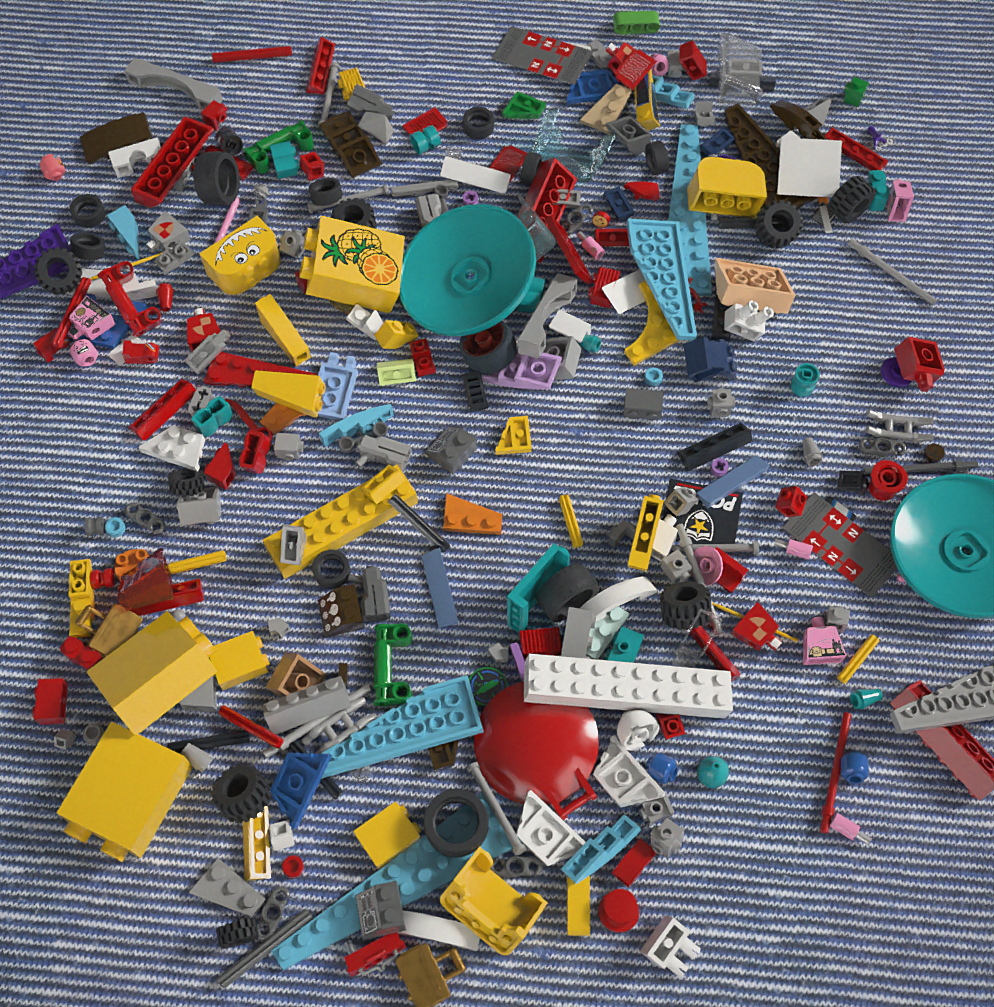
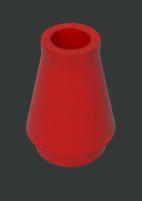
[156,283,174,311]

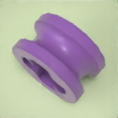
[463,191,478,206]
[710,458,729,477]

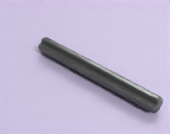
[217,909,312,988]

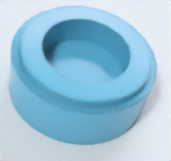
[644,367,663,386]
[105,517,126,538]

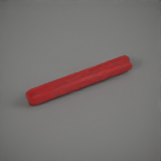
[218,705,284,749]

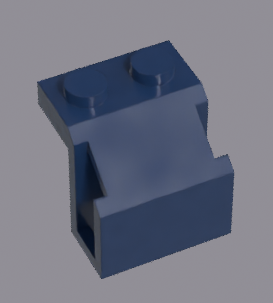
[683,337,737,383]

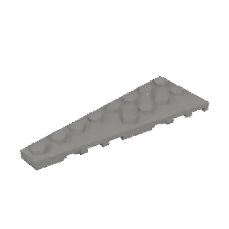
[889,664,994,734]

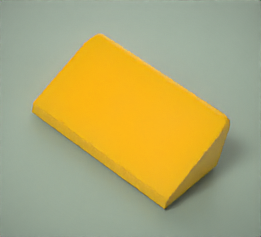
[360,465,405,504]

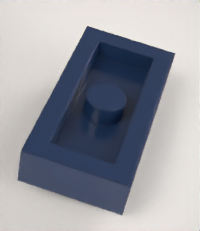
[700,127,735,156]
[603,187,634,222]

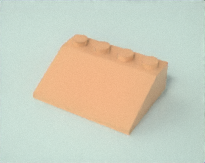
[715,258,795,314]

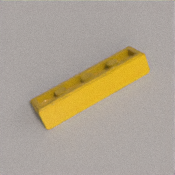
[243,799,271,881]

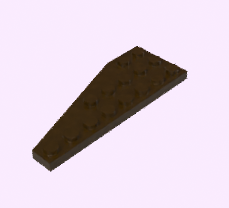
[724,103,818,218]

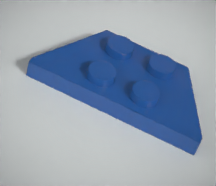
[566,69,627,105]
[270,753,332,829]

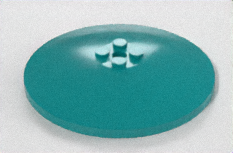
[399,204,536,336]
[890,474,994,619]

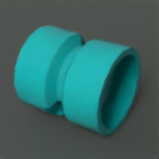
[410,125,441,155]
[790,363,820,397]

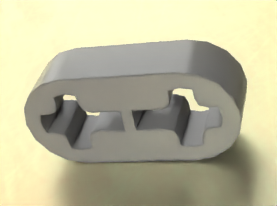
[188,386,213,418]

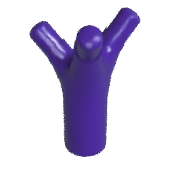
[867,126,887,150]

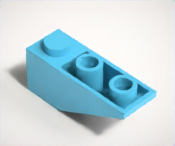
[107,205,140,260]

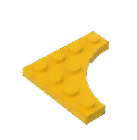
[624,280,680,366]

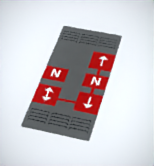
[492,26,594,84]
[783,492,897,597]

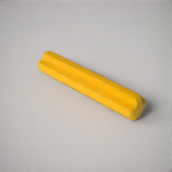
[559,494,583,548]
[168,550,227,574]
[837,634,879,684]

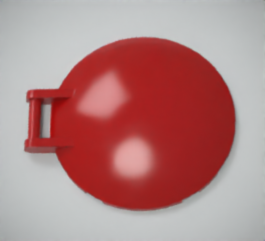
[474,681,599,821]

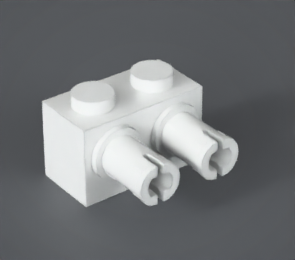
[724,300,774,341]
[640,915,701,978]

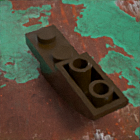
[770,100,828,140]

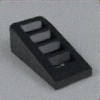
[462,371,488,412]

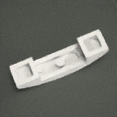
[579,577,657,622]
[397,911,480,951]

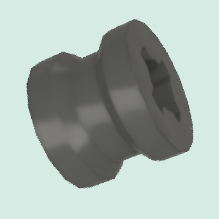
[85,516,105,537]

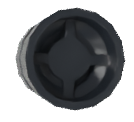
[215,127,243,156]

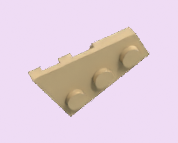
[580,84,632,135]

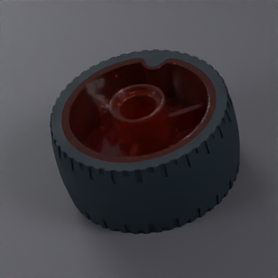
[459,320,517,375]

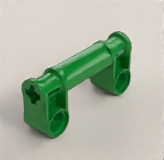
[242,119,314,174]
[373,623,413,707]

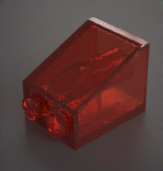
[117,548,174,611]

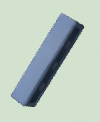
[696,455,770,509]
[421,548,458,628]

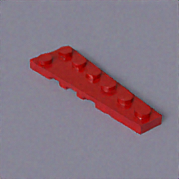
[204,352,318,388]

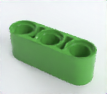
[613,11,660,34]

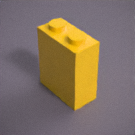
[209,631,270,690]
[353,801,421,870]

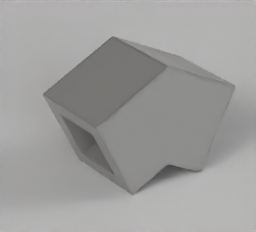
[268,618,291,638]
[488,642,508,663]
[54,729,77,750]

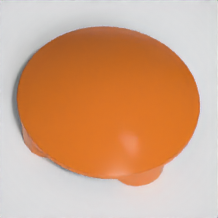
[114,549,154,586]

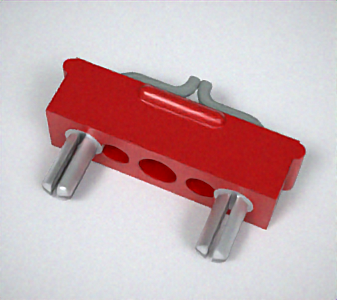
[344,933,406,977]

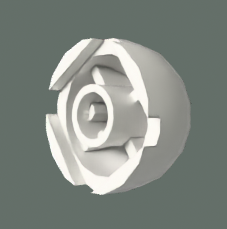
[617,710,659,751]

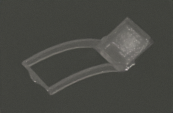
[671,608,723,668]

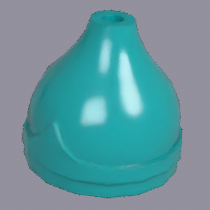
[697,756,729,788]

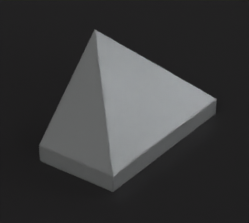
[804,99,831,125]
[358,112,394,145]

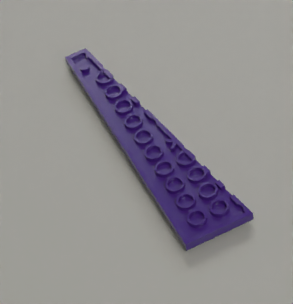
[0,223,70,300]

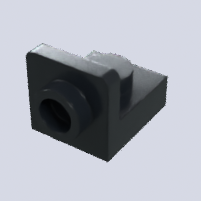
[837,471,869,496]

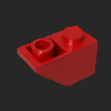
[204,442,236,490]

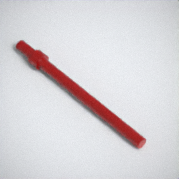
[820,712,852,834]

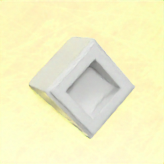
[269,820,295,851]

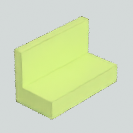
[377,358,416,386]

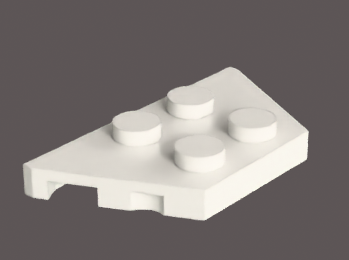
[139,425,205,472]
[593,735,665,808]
[516,790,586,866]

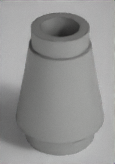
[802,438,823,466]
[181,743,213,772]

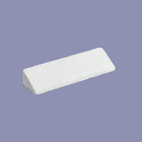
[440,156,511,194]

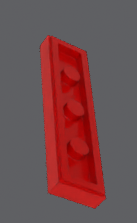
[824,127,888,171]

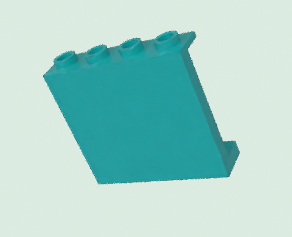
[507,543,570,634]

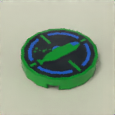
[469,667,507,707]

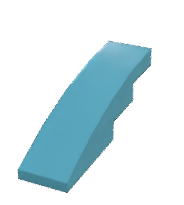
[652,75,695,109]
[319,404,394,447]
[561,814,641,884]

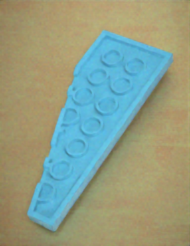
[626,219,697,341]
[322,675,483,778]

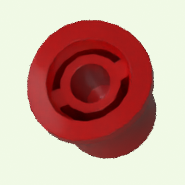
[868,460,908,501]
[598,889,639,933]

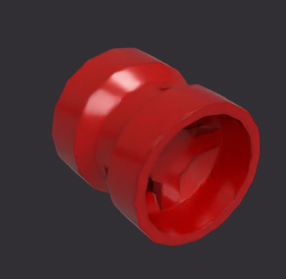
[90,568,115,589]

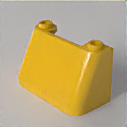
[440,846,548,955]

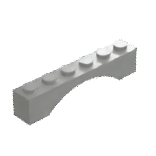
[125,57,223,110]
[516,273,577,359]

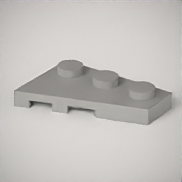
[189,858,267,918]

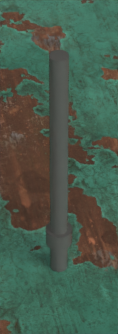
[863,460,978,475]

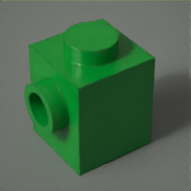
[843,77,869,107]

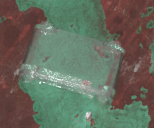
[717,33,762,105]

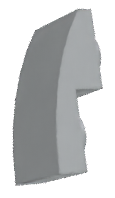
[154,240,195,273]

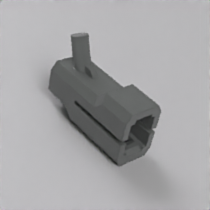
[346,84,394,121]
[348,566,391,622]

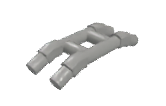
[865,409,934,443]
[301,697,377,753]

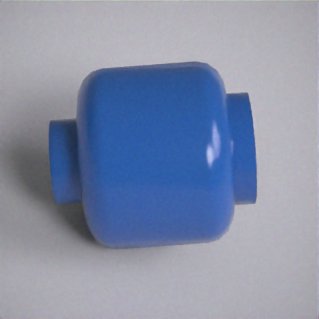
[841,751,869,784]
[645,753,678,785]

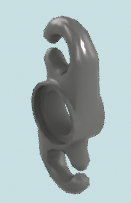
[562,204,593,236]
[859,438,906,457]
[125,502,166,534]
[490,856,543,878]
[257,886,290,941]

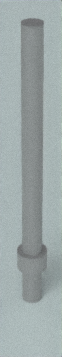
[848,239,937,306]
[676,524,723,636]
[262,684,371,759]

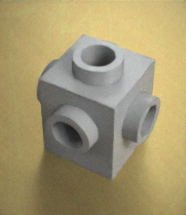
[279,229,305,259]
[707,388,735,417]
[650,818,684,858]

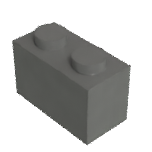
[623,388,663,420]

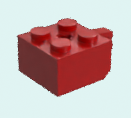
[894,336,945,392]

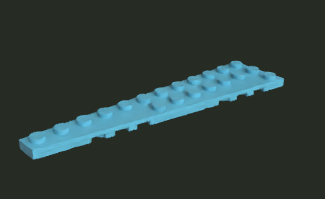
[668,124,712,296]
[271,793,522,970]

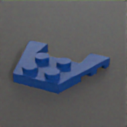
[78,293,147,349]

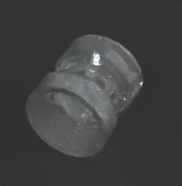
[445,147,462,160]

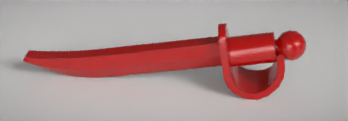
[225,399,273,440]

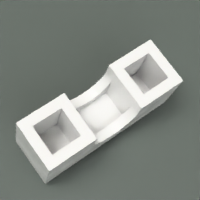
[108,137,161,178]

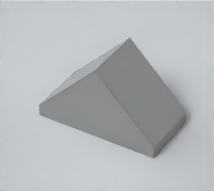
[280,524,307,565]

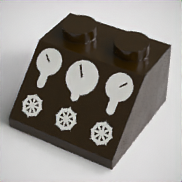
[318,584,364,638]

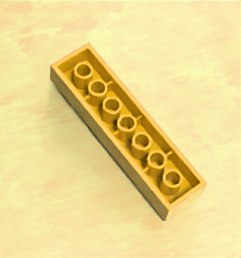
[262,464,418,579]

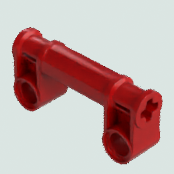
[97,261,161,337]

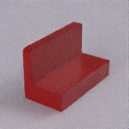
[709,546,748,593]

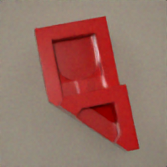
[624,181,660,201]

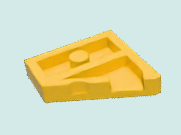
[495,416,532,455]

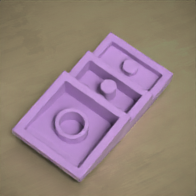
[482,348,562,389]

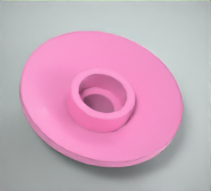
[691,546,723,585]

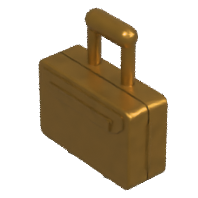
[76,603,143,659]
[395,944,466,1007]

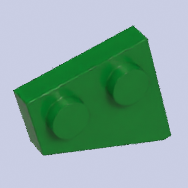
[502,91,546,119]

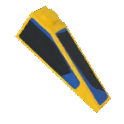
[635,70,660,131]

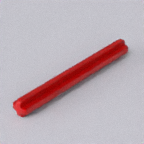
[212,46,292,63]
[51,277,91,349]

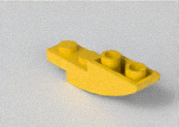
[68,559,95,638]

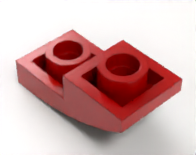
[409,338,436,377]
[655,713,686,740]
[612,838,657,888]

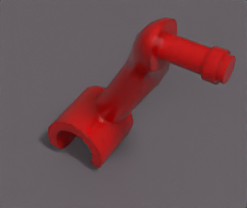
[688,277,707,313]

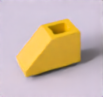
[374,320,419,349]

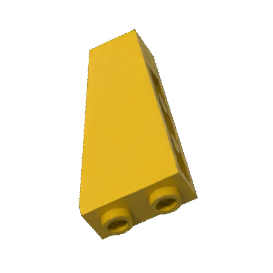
[255,294,311,367]
[251,370,325,418]
[627,494,664,572]

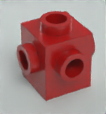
[775,486,807,517]

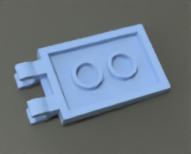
[318,352,358,421]

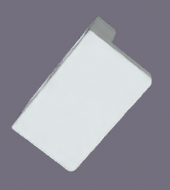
[549,309,591,343]

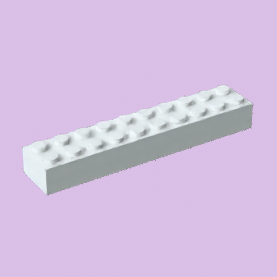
[524,654,733,718]

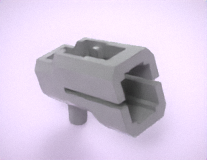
[415,194,442,229]
[355,435,412,472]

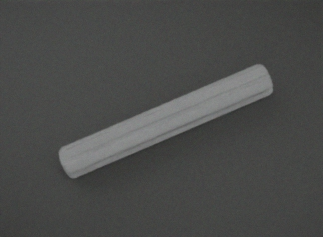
[391,179,459,197]

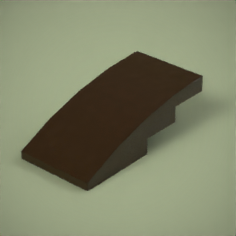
[319,110,383,178]
[79,112,153,165]

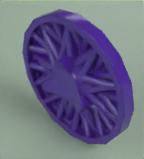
[881,357,912,388]

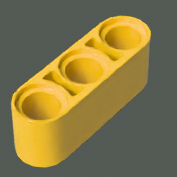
[567,876,590,936]

